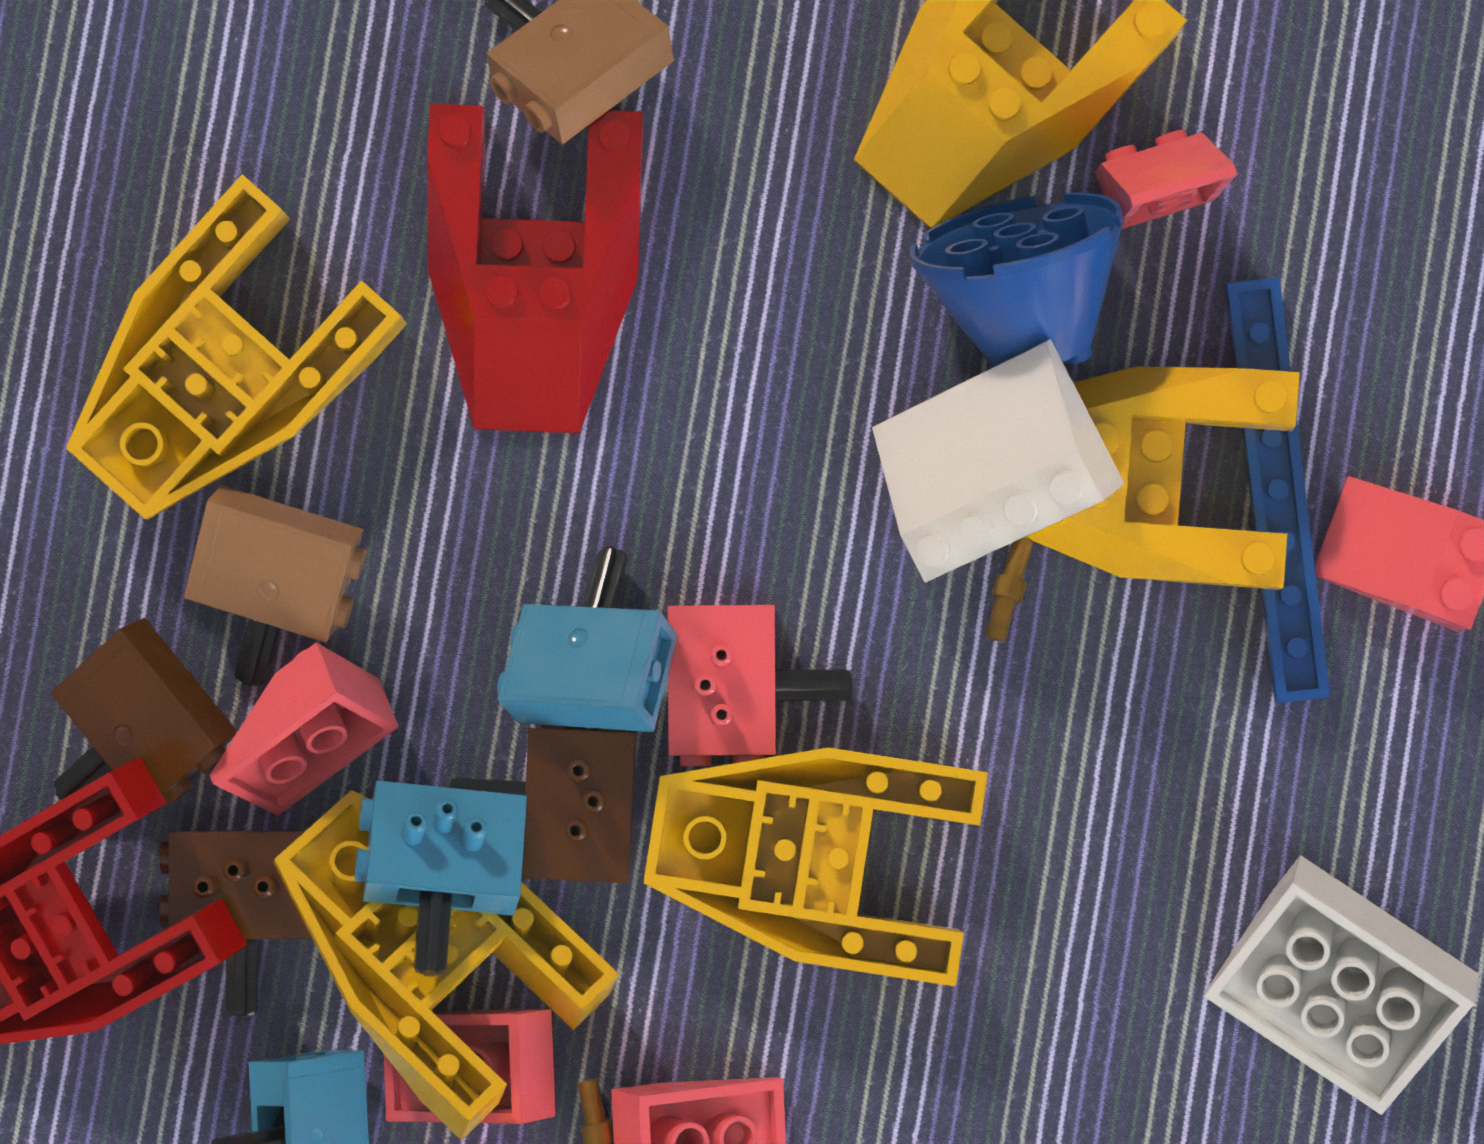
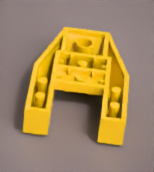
[854,0,1187,229]
[66,174,407,520]
[1026,366,1300,590]
[643,747,988,987]
[274,790,619,1140]

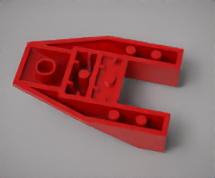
[427,104,644,434]
[0,756,248,1044]

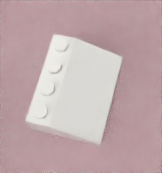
[872,339,1125,583]
[1204,855,1479,1115]

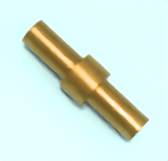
[985,537,1034,642]
[577,1078,614,1144]

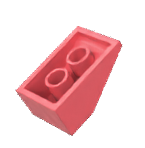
[1095,129,1237,229]
[1314,476,1484,632]
[209,643,399,816]
[384,1009,556,1124]
[611,1077,786,1144]

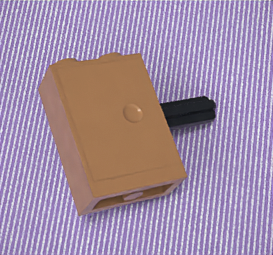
[484,0,674,145]
[183,485,367,686]

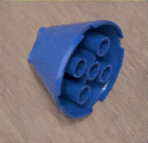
[909,193,1123,367]

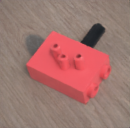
[668,605,852,766]

